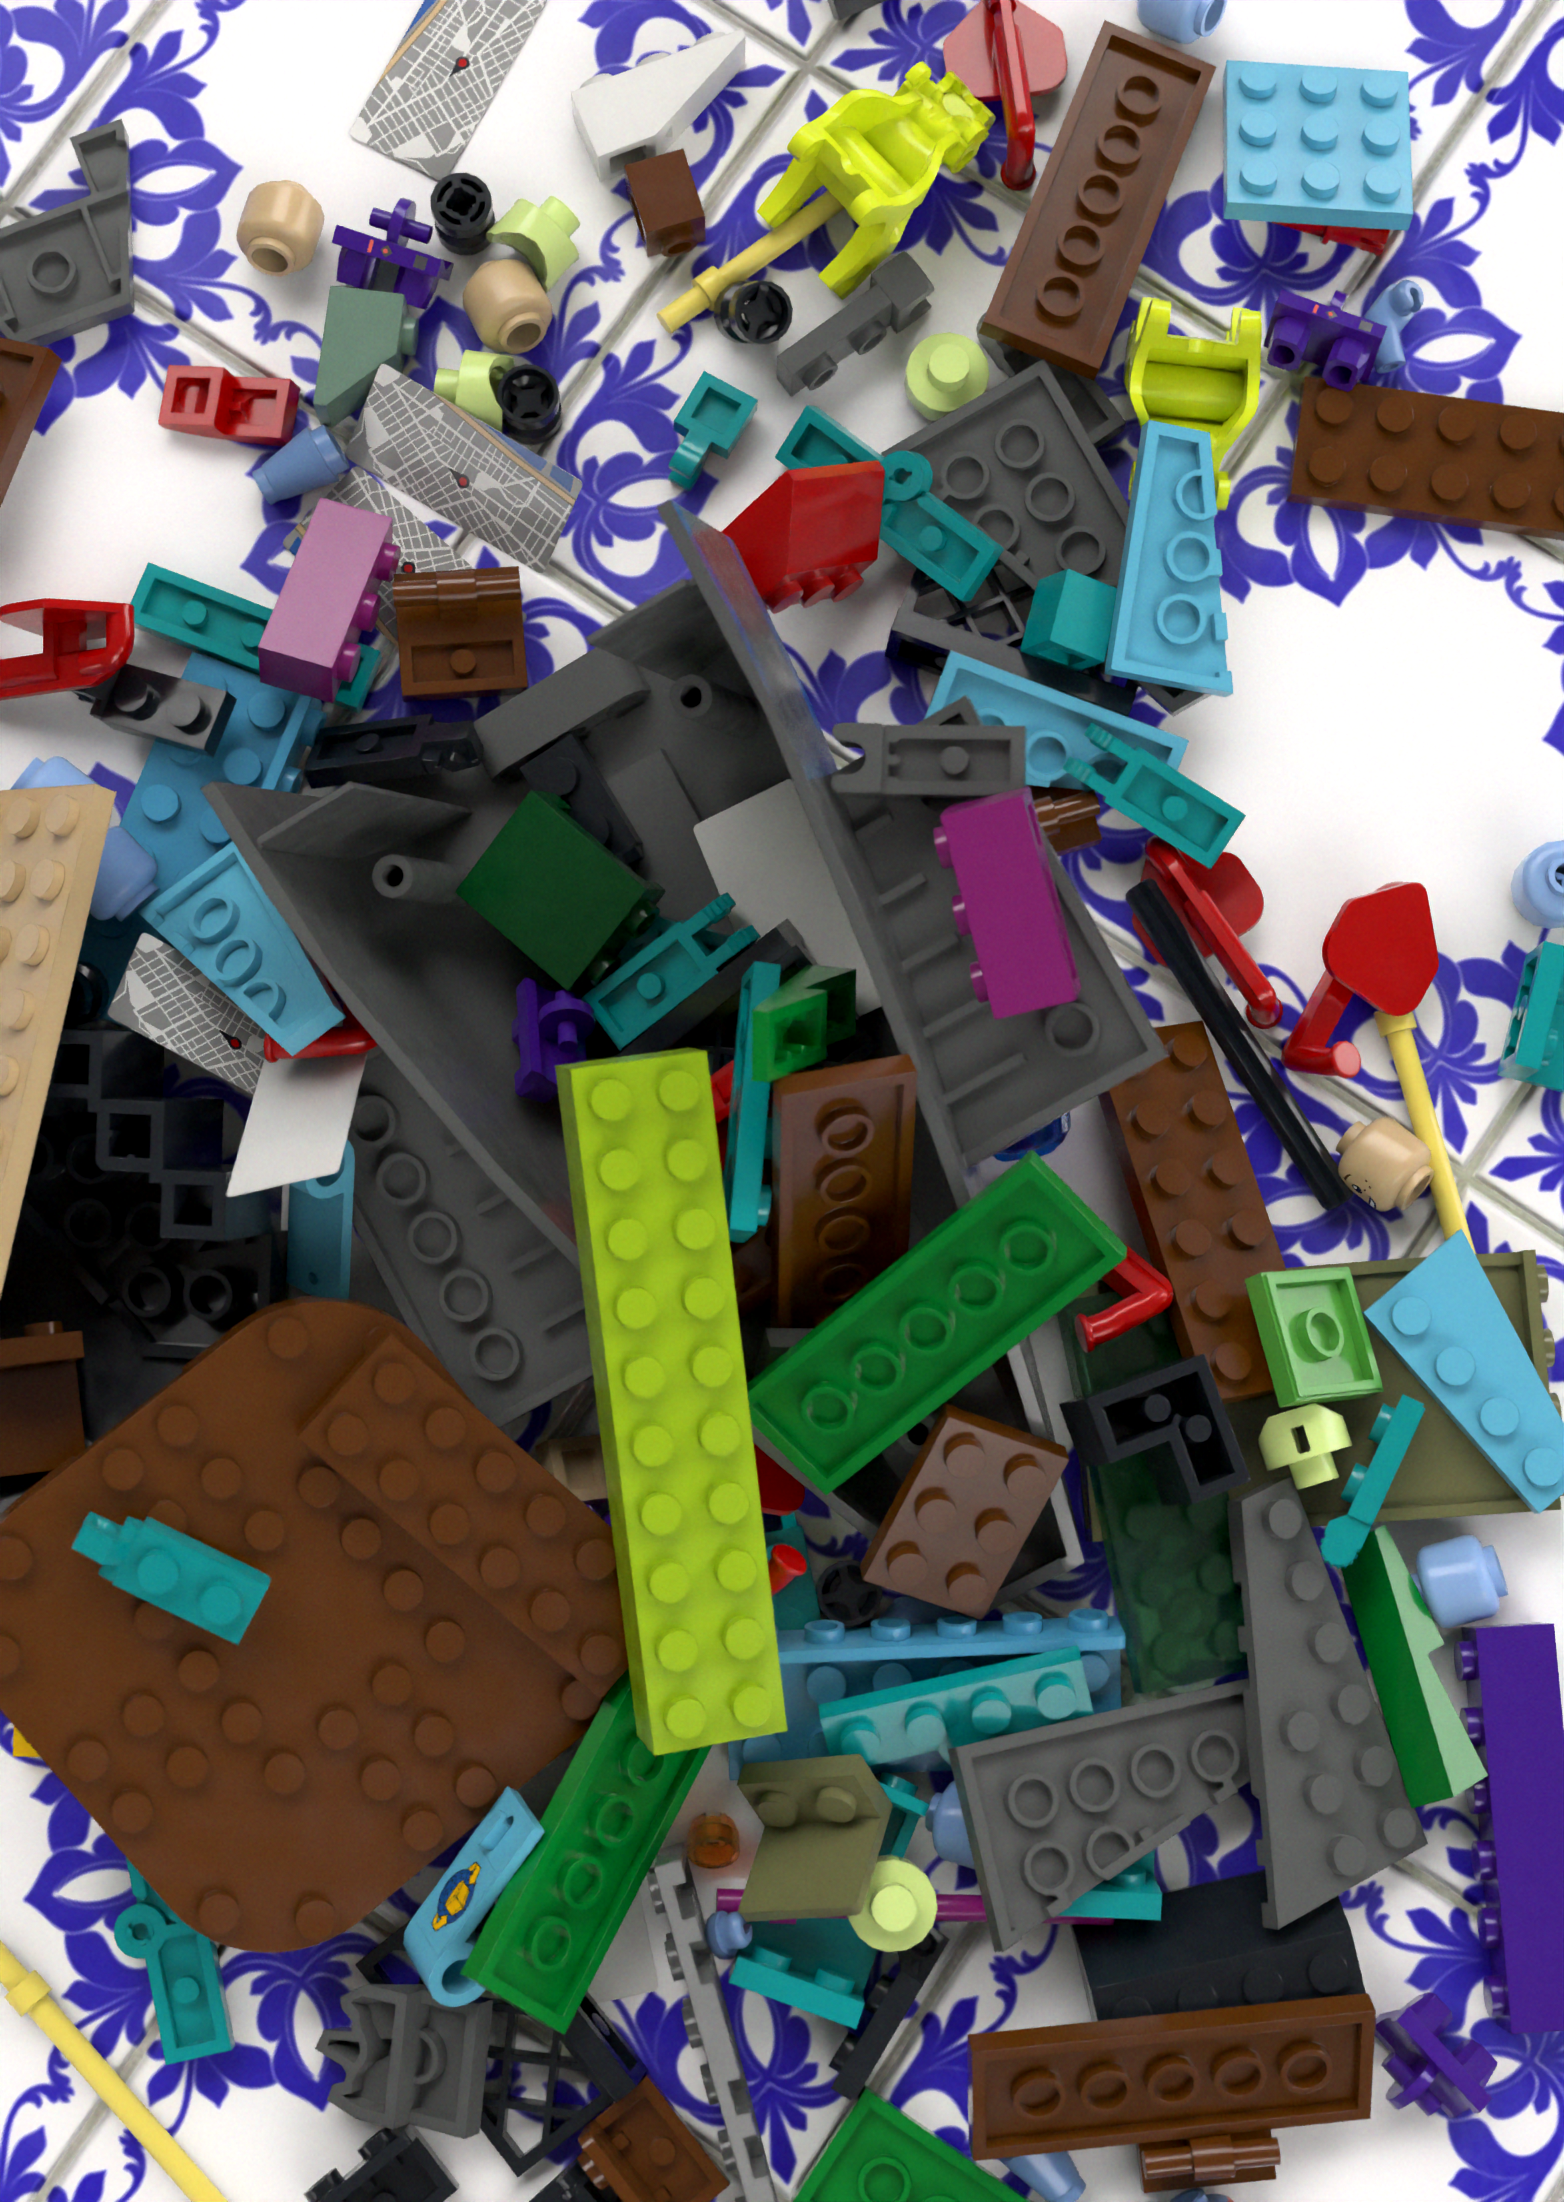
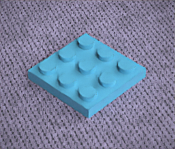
[1223,60,1413,231]

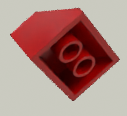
[721,460,885,614]

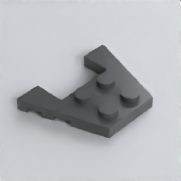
[0,119,135,346]

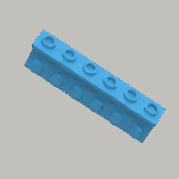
[72,651,327,1031]
[728,1608,1126,1780]

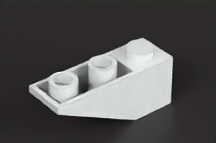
[570,28,746,183]

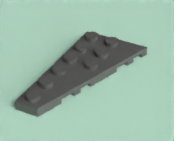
[881,359,1211,717]
[1227,1476,1428,1929]
[948,1678,1250,1952]
[647,1842,778,2202]

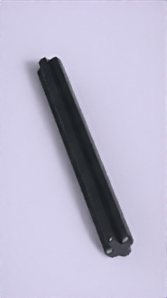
[1125,878,1353,1211]

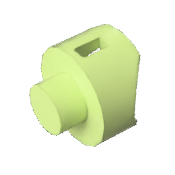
[486,196,580,293]
[904,332,990,422]
[433,350,515,434]
[1258,1403,1352,1490]
[847,1855,937,1952]

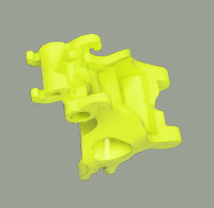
[757,62,996,300]
[1123,297,1262,511]

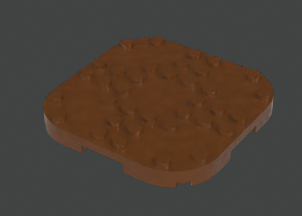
[0,1296,609,1953]

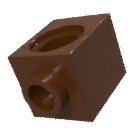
[624,148,706,258]

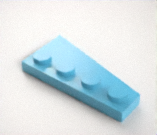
[1104,420,1233,697]
[924,650,1189,793]
[138,841,346,1056]
[1362,1229,1564,1514]

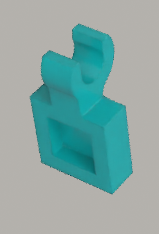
[668,371,758,492]

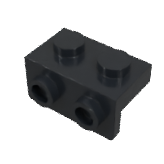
[303,2124,460,2202]

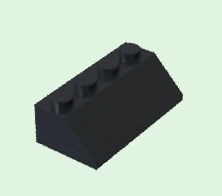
[1070,1869,1366,2022]

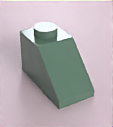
[313,285,419,427]

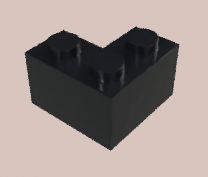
[1059,1353,1252,1507]

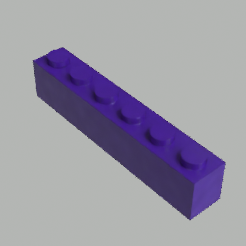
[1454,1622,1564,2034]

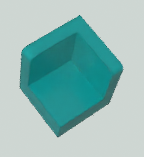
[1020,569,1117,672]

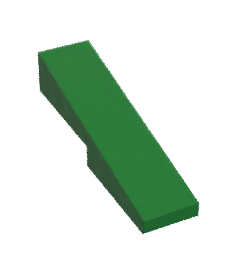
[752,965,856,1082]
[1341,1525,1488,1809]

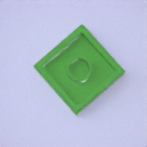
[1245,1267,1384,1407]

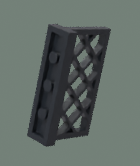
[884,561,1139,717]
[614,918,882,1172]
[355,1886,647,2178]

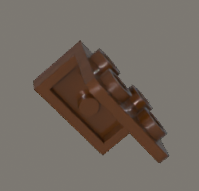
[0,1321,85,1477]
[577,2073,731,2202]

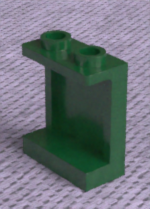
[455,790,666,991]

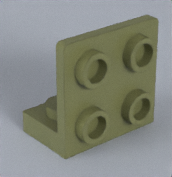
[737,1754,893,1922]

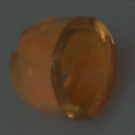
[687,1811,740,1869]

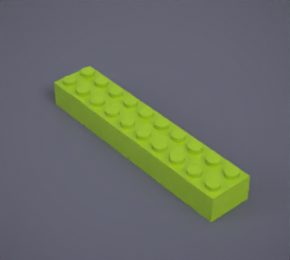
[555,1048,787,1756]

